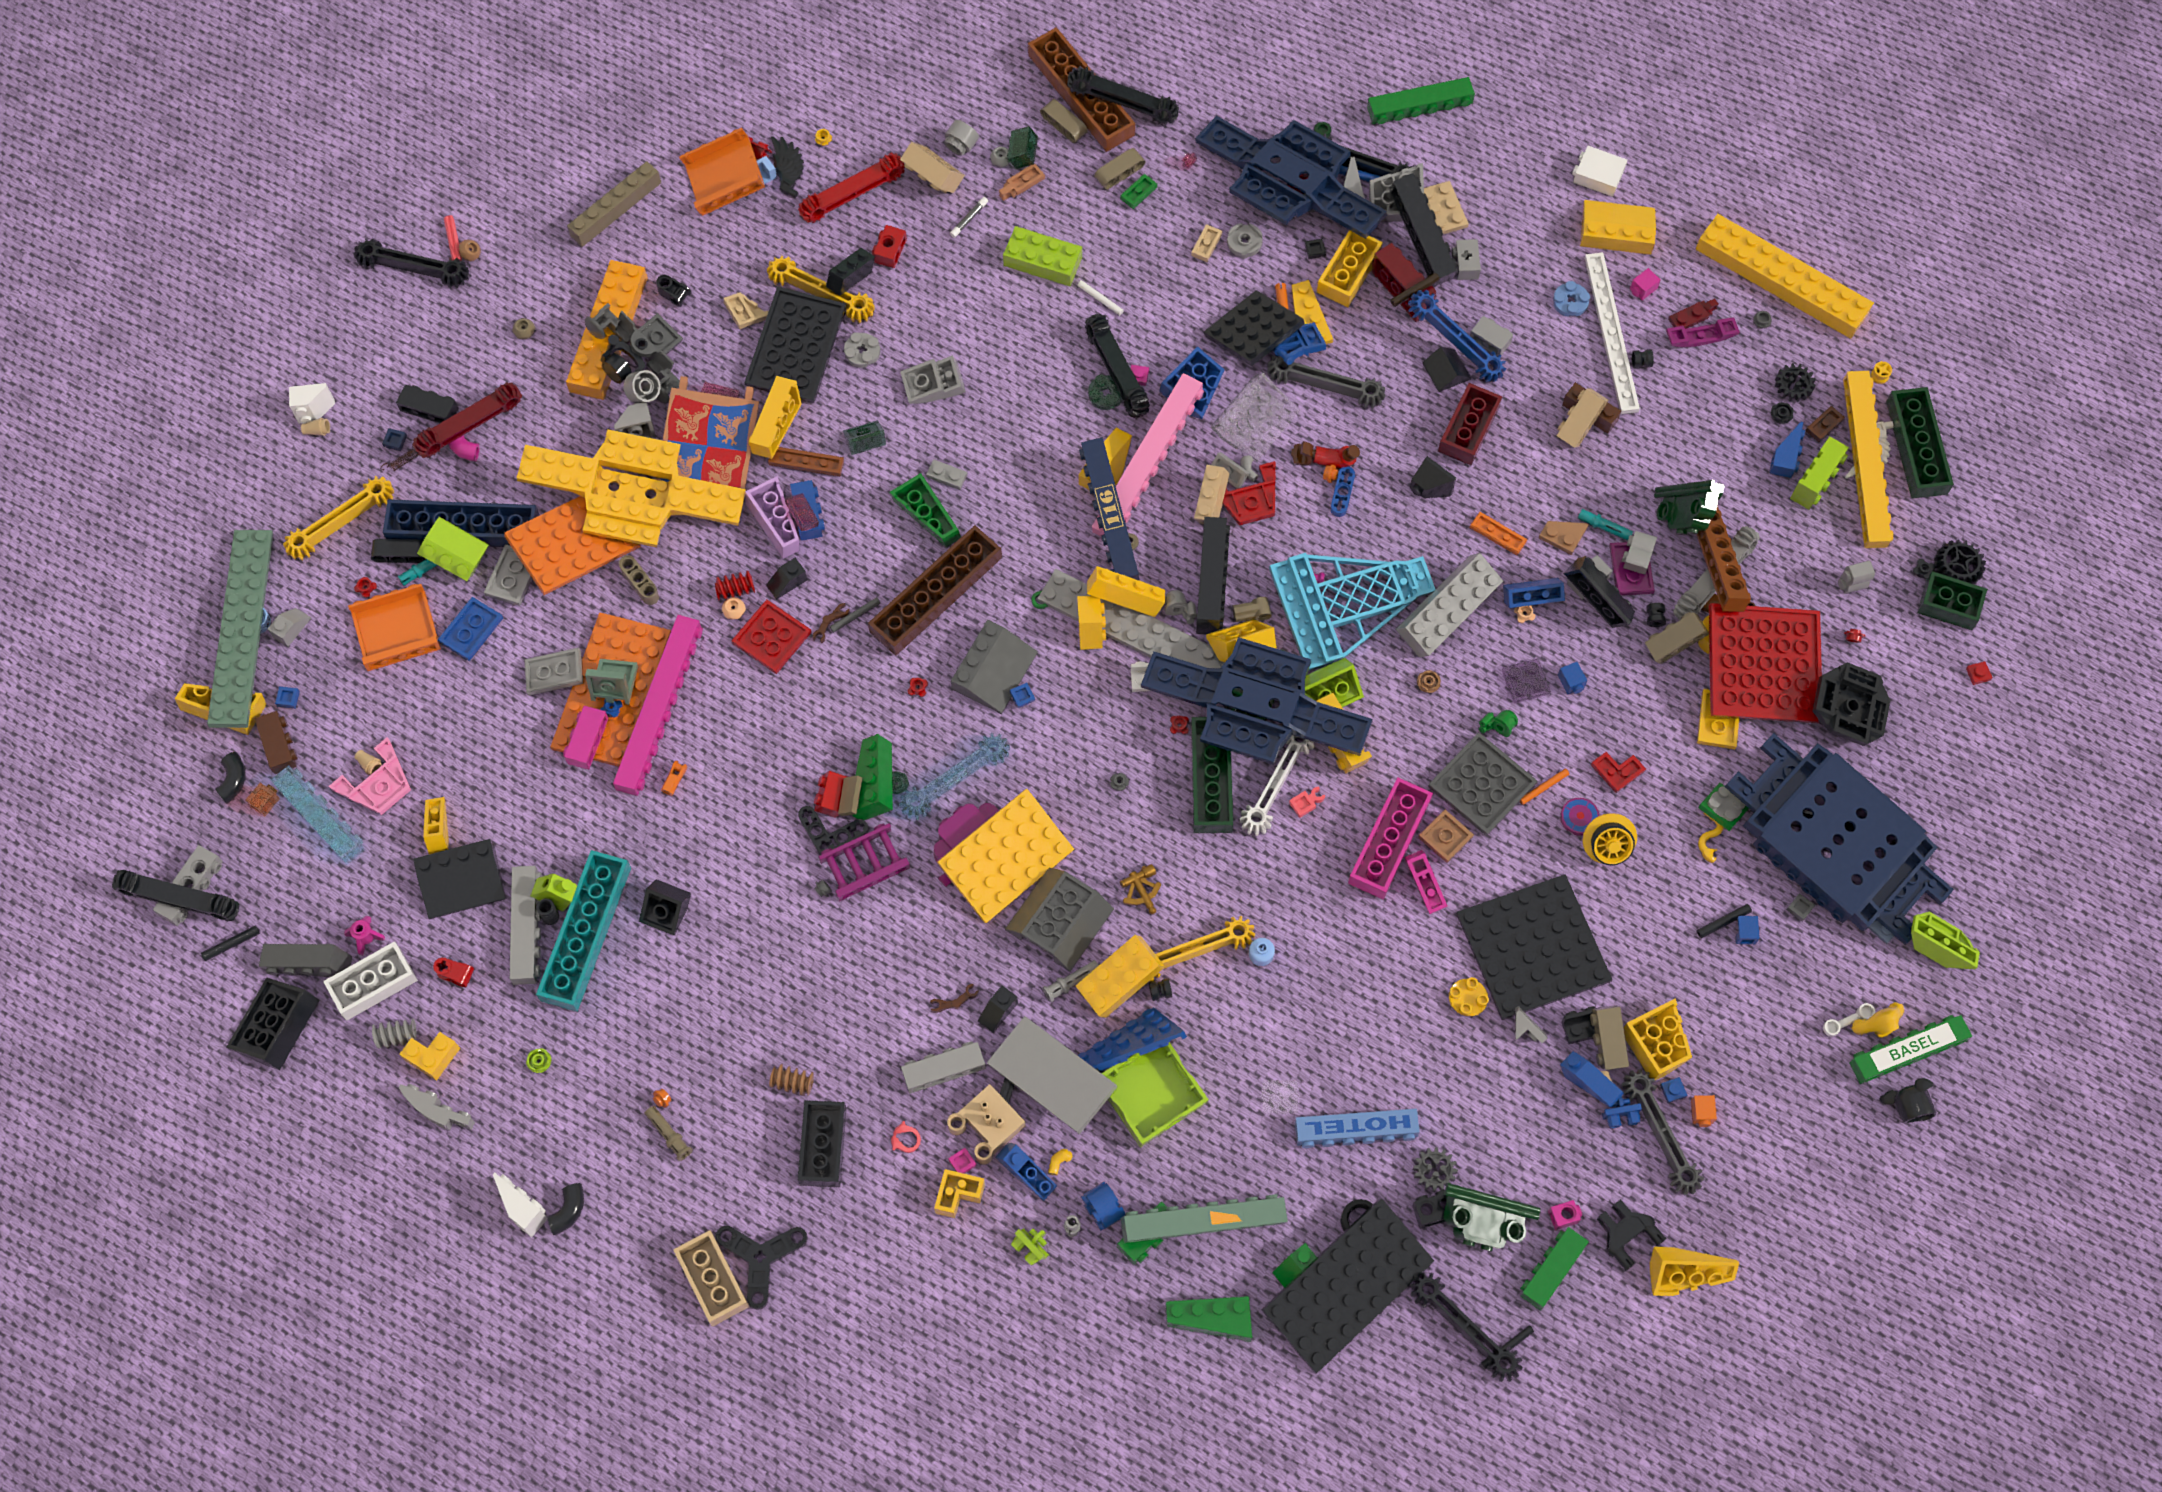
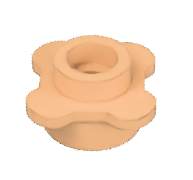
[1514,605,1536,623]

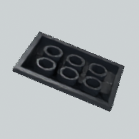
[413,839,506,919]
[227,977,320,1070]

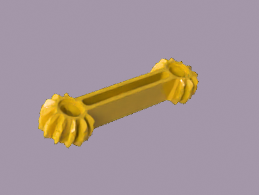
[767,255,875,323]
[283,476,394,561]
[1150,916,1255,982]

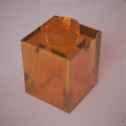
[245,782,280,817]

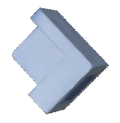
[757,156,777,184]

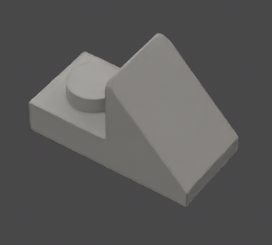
[1515,1006,1548,1043]

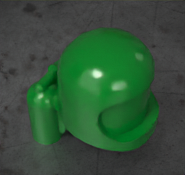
[1478,710,1518,737]

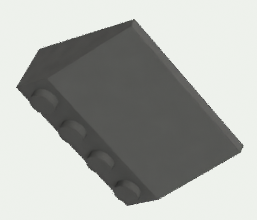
[951,619,1038,714]

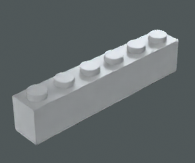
[510,866,542,985]

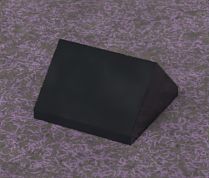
[1422,347,1471,392]

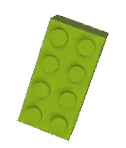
[1003,226,1083,287]

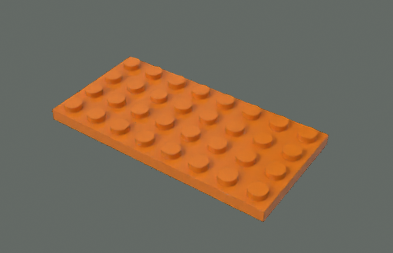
[550,612,671,767]

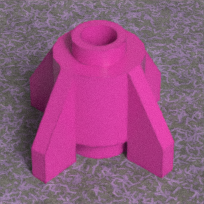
[344,916,385,955]

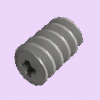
[372,1019,417,1048]

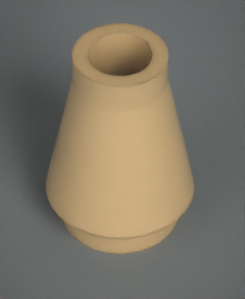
[301,418,330,436]
[354,750,382,775]

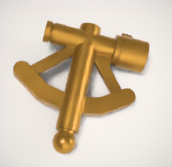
[1119,864,1161,914]

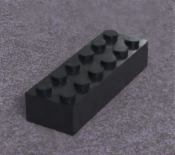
[1389,173,1458,287]
[1196,516,1230,635]

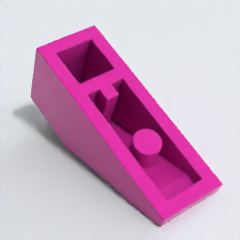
[1404,850,1447,914]

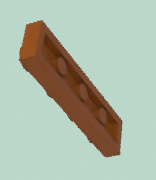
[768,447,844,477]

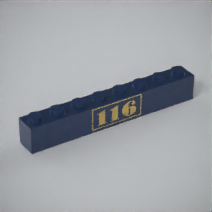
[1079,437,1140,580]

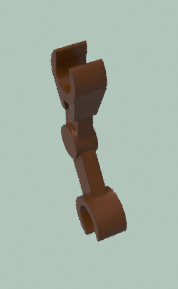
[813,603,850,644]
[930,984,979,1013]

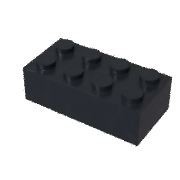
[798,1100,847,1187]

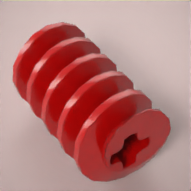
[715,571,755,601]

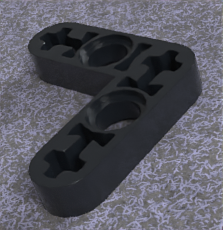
[798,806,869,855]

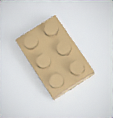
[1424,181,1469,234]

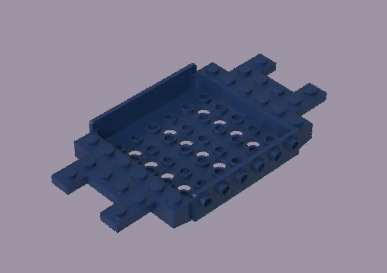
[1724,733,1954,945]

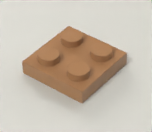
[1418,810,1474,863]

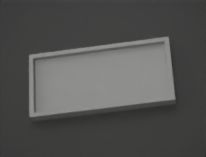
[987,1016,1117,1135]

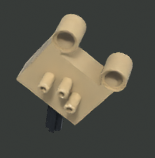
[947,1078,1026,1165]

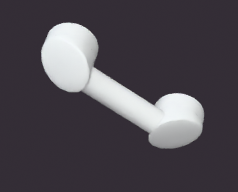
[1823,1003,1875,1037]

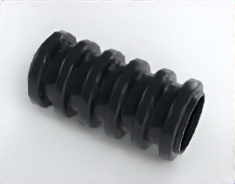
[536,898,560,925]

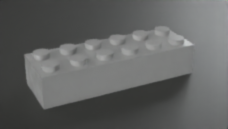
[1396,553,1503,658]

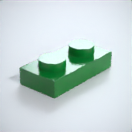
[1120,174,1157,209]

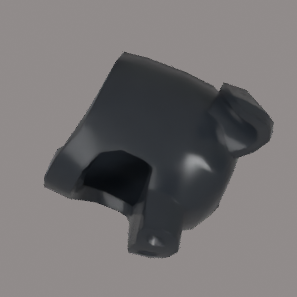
[1880,1078,1937,1124]

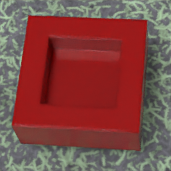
[1966,661,1993,685]

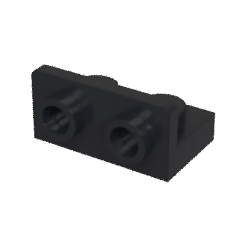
[1561,1006,1600,1044]

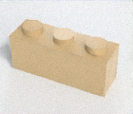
[1557,388,1609,448]
[1194,465,1230,524]

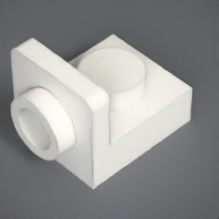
[1131,661,1150,692]

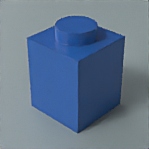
[1558,662,1588,694]

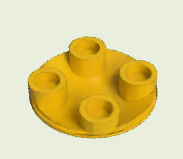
[1449,977,1489,1016]

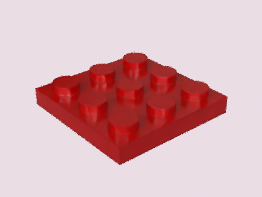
[731,599,812,674]

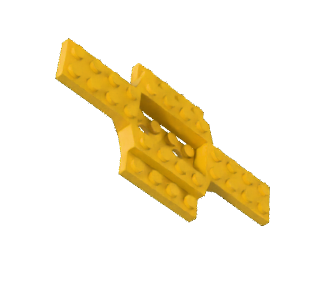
[517,429,746,548]

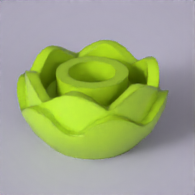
[526,1048,551,1073]

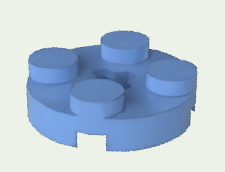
[1553,281,1590,317]

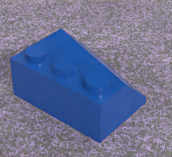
[1159,346,1225,419]

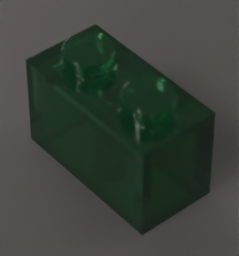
[1007,126,1038,169]

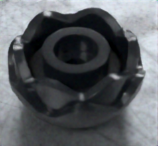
[1771,402,1794,424]

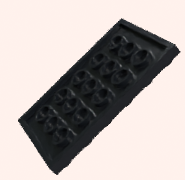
[744,286,847,403]

